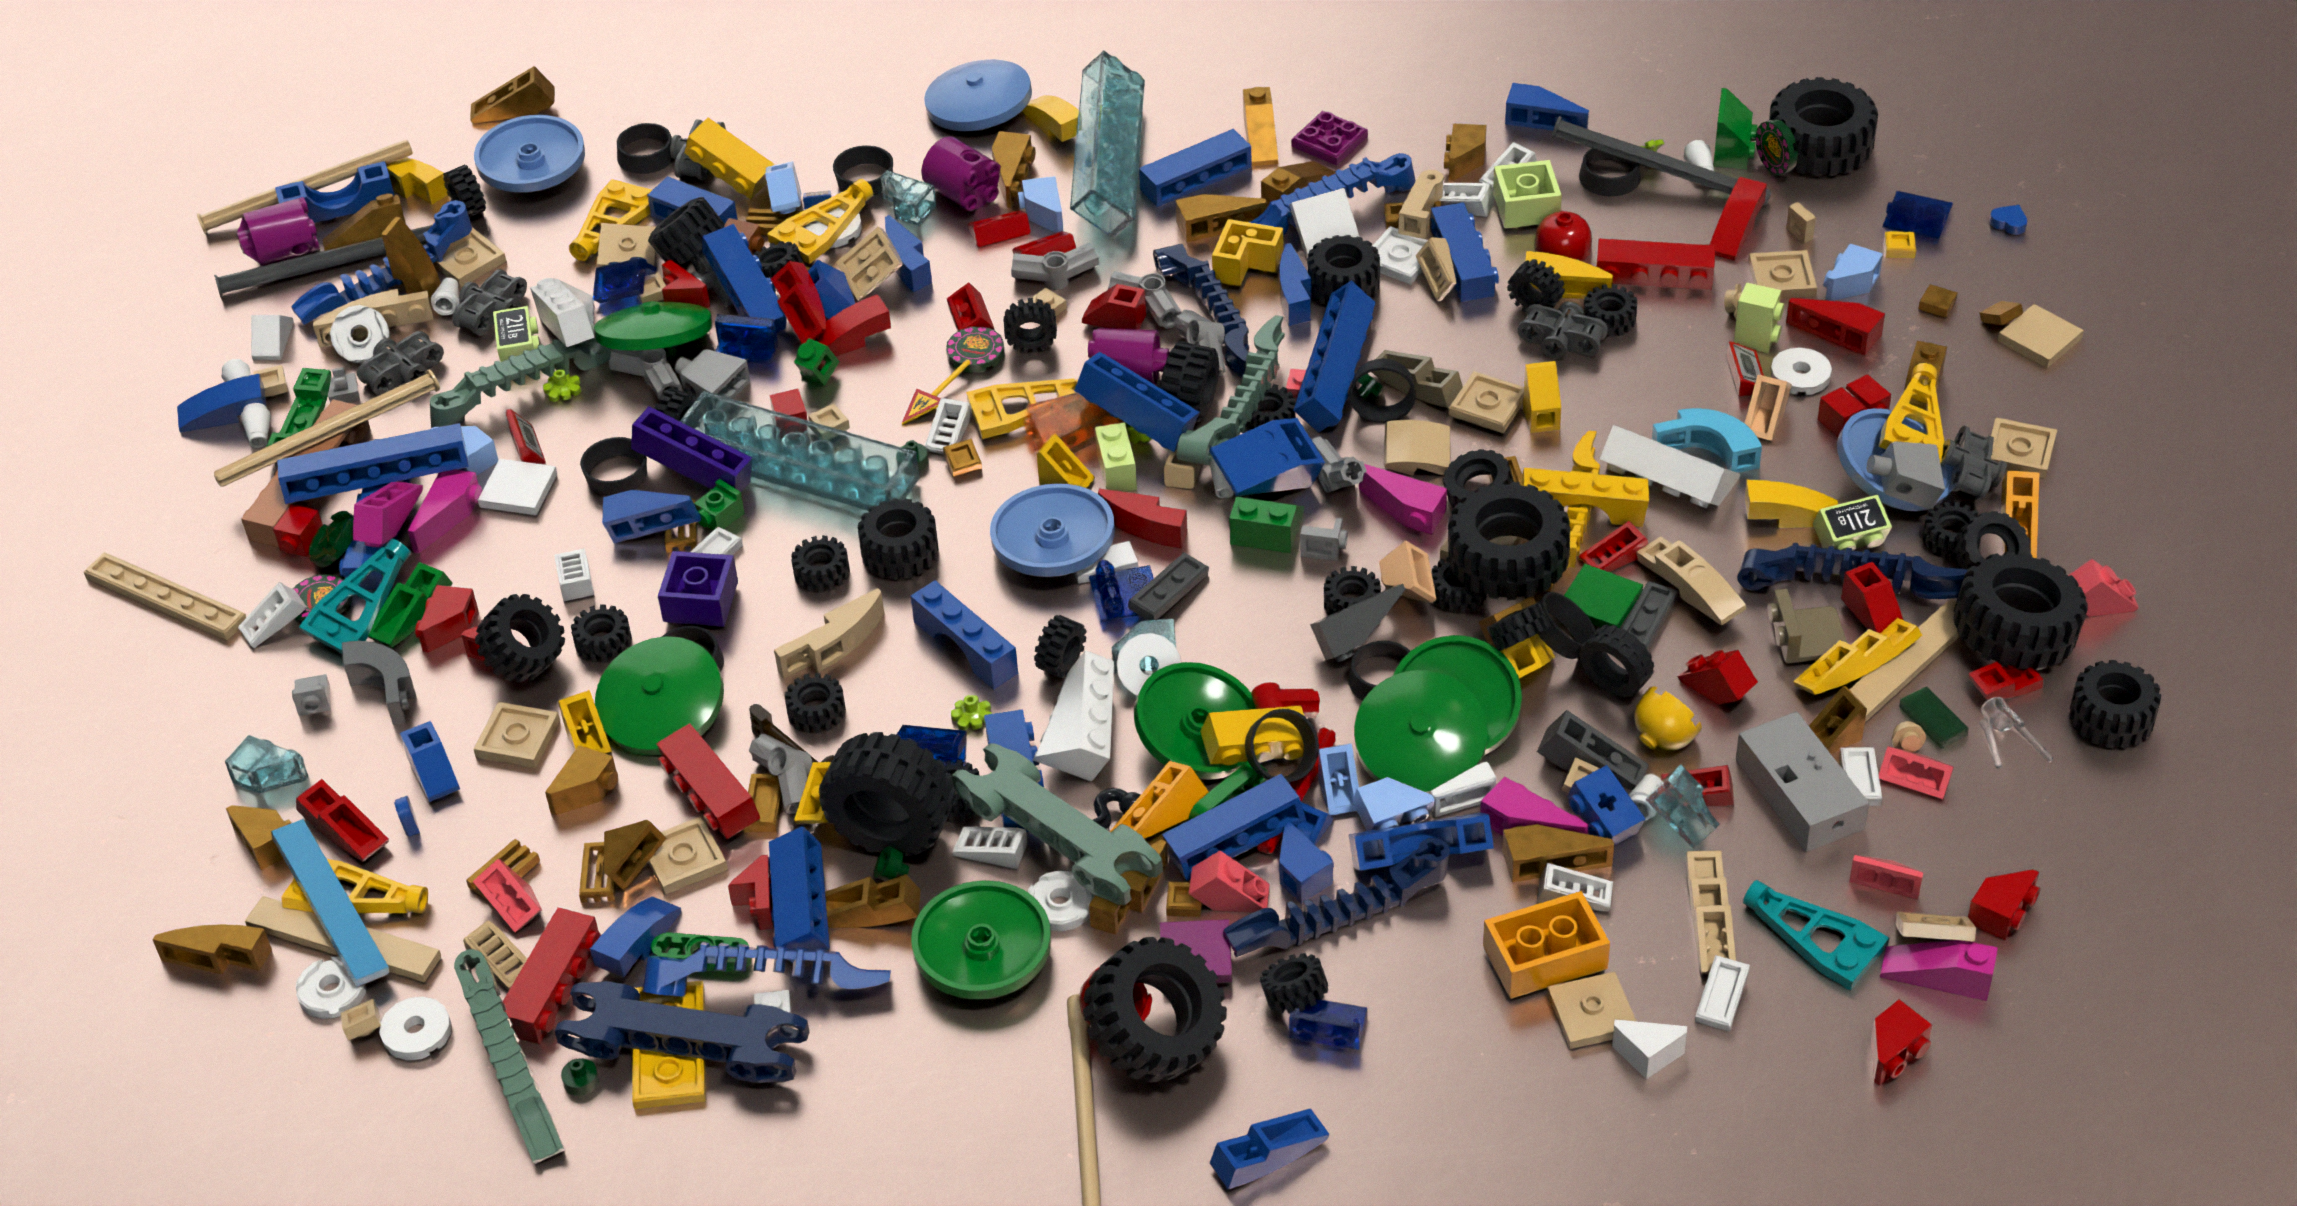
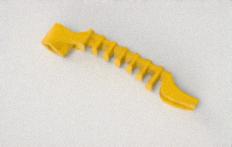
[1545,430,1600,592]

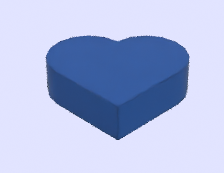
[1989,205,2028,235]
[394,795,420,837]

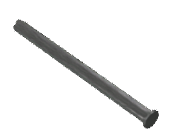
[1552,117,1771,206]
[214,225,432,297]

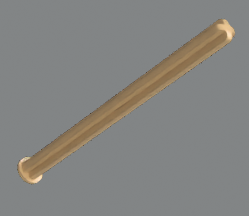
[197,140,413,234]
[214,369,440,487]

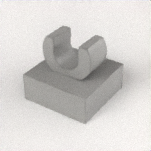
[328,367,360,403]

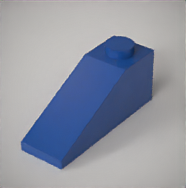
[1505,83,1589,131]
[602,490,701,543]

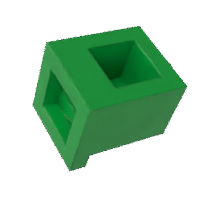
[794,338,840,386]
[694,479,745,530]

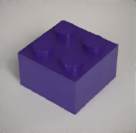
[658,551,738,627]

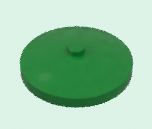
[594,301,712,350]
[1393,635,1522,755]
[595,636,724,756]
[1134,662,1255,780]
[1354,670,1488,794]
[911,880,1051,999]

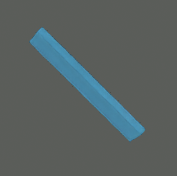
[271,819,389,987]

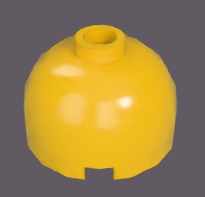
[1634,686,1702,751]

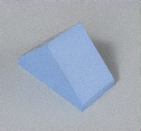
[1318,743,1359,815]

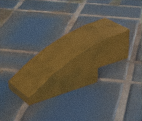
[381,217,441,303]
[1089,840,1168,935]
[825,874,921,928]
[152,924,272,974]

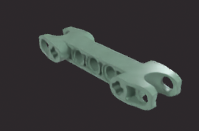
[951,743,1163,905]

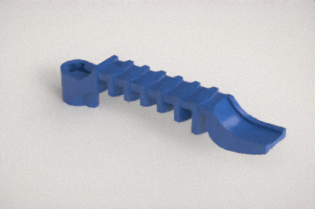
[1250,153,1416,236]
[291,200,472,325]
[643,942,891,997]

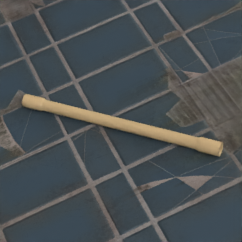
[1067,994,1101,1206]

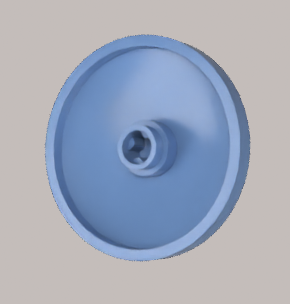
[924,59,1032,131]
[474,115,585,192]
[1837,409,1954,511]
[990,484,1115,577]

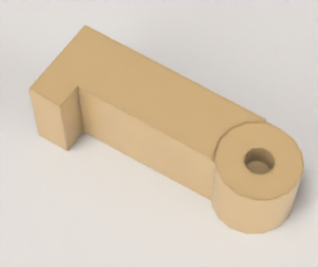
[1398,170,1444,239]

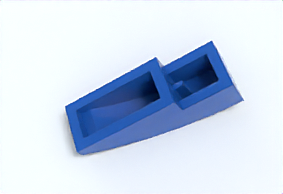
[885,215,932,292]
[1280,243,1311,326]
[177,374,266,433]
[590,896,682,978]
[1210,1108,1330,1189]

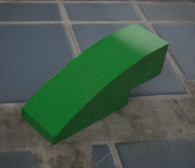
[368,562,453,648]

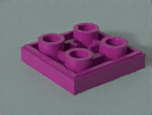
[1291,110,1368,166]
[1160,919,1232,983]

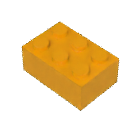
[1483,891,1610,999]

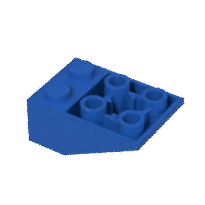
[1209,418,1325,496]

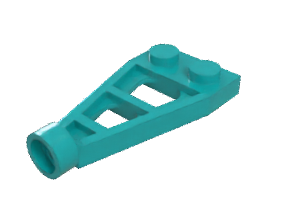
[299,539,411,654]
[1743,880,1890,991]

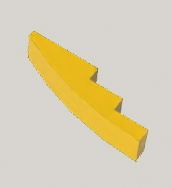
[1793,618,1923,695]

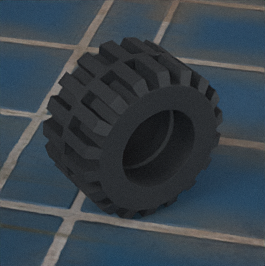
[648,197,725,266]
[1307,235,1380,305]
[1160,341,1219,422]
[858,498,939,580]
[475,594,565,682]
[2069,660,2161,749]

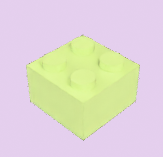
[1493,160,1562,228]

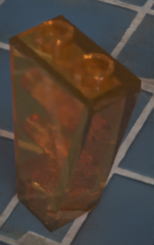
[1023,392,1124,454]

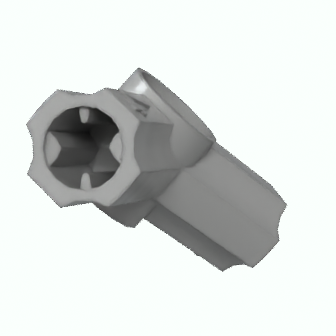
[1011,243,1099,290]
[1108,271,1182,329]
[1174,310,1226,377]
[609,348,683,398]
[1311,436,1367,493]
[749,734,812,814]

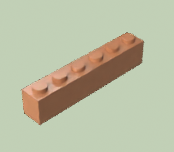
[241,399,370,548]

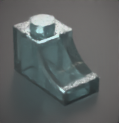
[881,170,936,226]
[1645,764,1719,848]

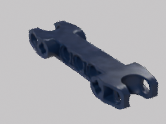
[555,981,810,1083]

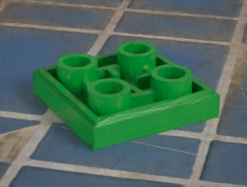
[1564,564,1643,628]

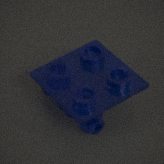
[1882,191,1953,240]
[1089,560,1154,622]

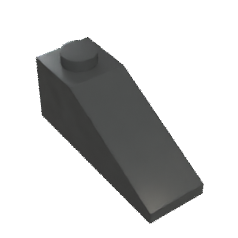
[1310,584,1406,662]
[1537,710,1649,790]

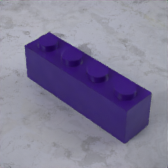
[631,406,752,492]

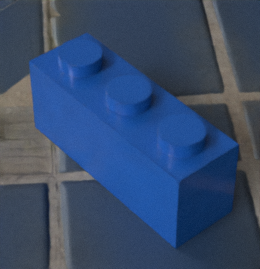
[647,176,738,223]

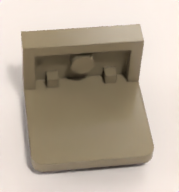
[1768,589,1847,663]

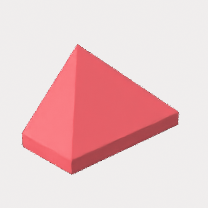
[1879,746,1954,799]
[1849,855,1923,900]
[473,859,542,933]

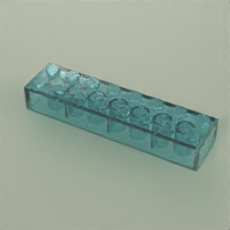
[1070,50,1145,238]
[680,391,920,511]

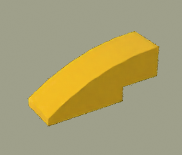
[1022,95,1085,142]
[386,157,448,205]
[1526,251,1613,299]
[1745,480,1838,528]

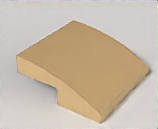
[836,226,903,301]
[1384,420,1450,476]

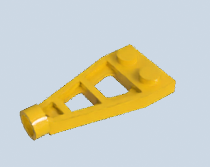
[569,179,652,261]
[767,179,873,264]
[1879,363,1945,464]
[966,378,1087,439]
[281,859,429,914]

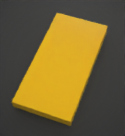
[632,980,706,1109]

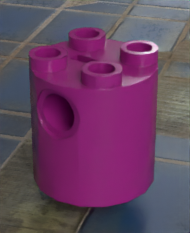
[921,136,1001,211]
[236,197,320,267]
[1088,328,1170,386]

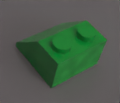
[1713,88,1757,170]
[1229,497,1304,553]

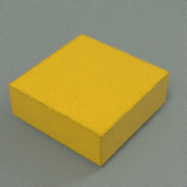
[1884,231,1916,258]

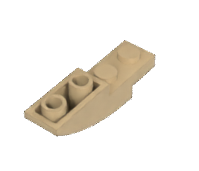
[313,289,434,348]
[1637,536,1746,625]
[774,588,885,679]

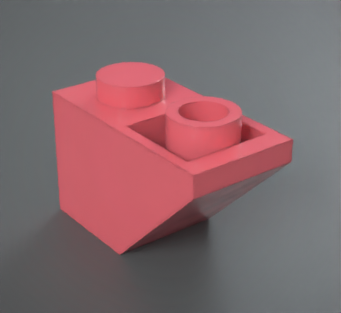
[2068,559,2139,617]
[1189,851,1270,913]

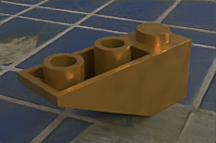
[992,131,1036,208]

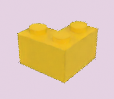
[1212,219,1284,286]

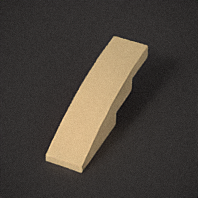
[1685,850,1736,974]

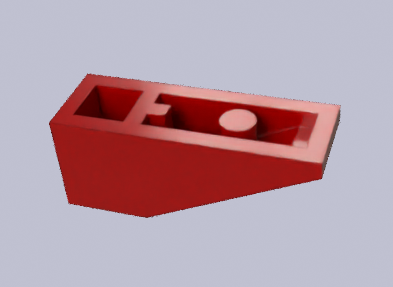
[1786,298,1885,355]

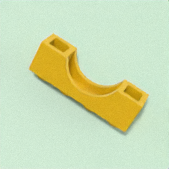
[1520,468,1649,527]

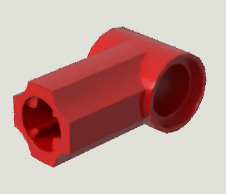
[1251,682,1320,718]

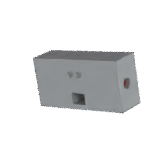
[1736,711,1869,852]

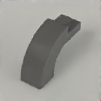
[342,641,416,725]

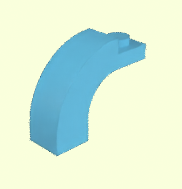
[1652,408,1762,473]

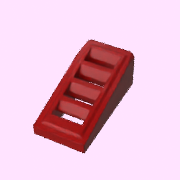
[1578,521,1649,572]
[1661,765,1734,806]

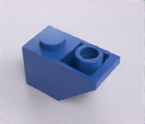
[808,260,855,319]
[400,721,460,802]
[1279,821,1334,904]

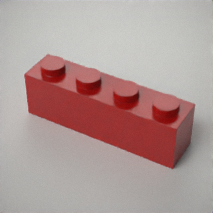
[1596,238,1715,290]
[656,723,761,839]
[503,907,601,1045]

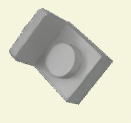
[1300,518,1348,561]
[292,674,331,716]

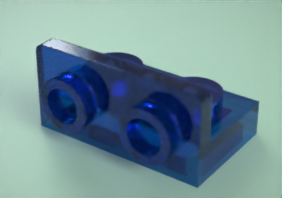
[592,257,657,304]
[715,314,778,364]
[896,724,967,763]
[1289,999,1368,1050]

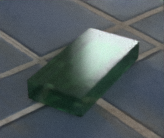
[1899,686,1969,749]

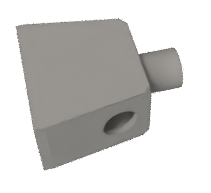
[675,349,750,415]
[1866,441,1945,509]

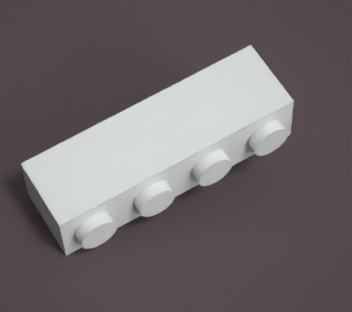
[530,278,595,347]
[1600,425,1741,508]
[1033,650,1114,782]

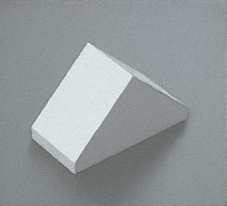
[251,315,294,360]
[1612,1019,1687,1079]

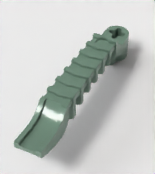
[1177,315,1285,465]
[430,337,613,428]
[454,949,565,1164]

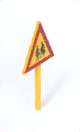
[902,359,970,425]

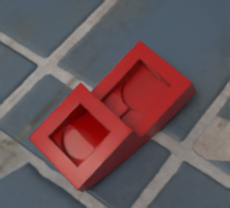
[1968,661,2043,700]

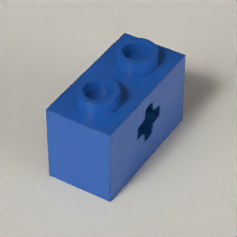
[1567,765,1645,846]

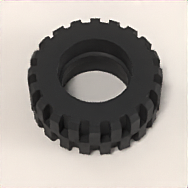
[1769,77,1878,177]
[1448,482,1570,600]
[1953,552,2088,670]
[819,732,955,857]
[1083,937,1227,1082]

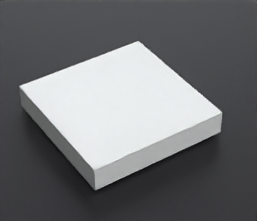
[1289,188,1360,259]
[1373,226,1428,285]
[478,459,558,515]

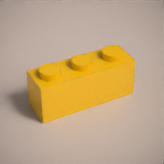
[684,117,775,200]
[1200,706,1304,765]

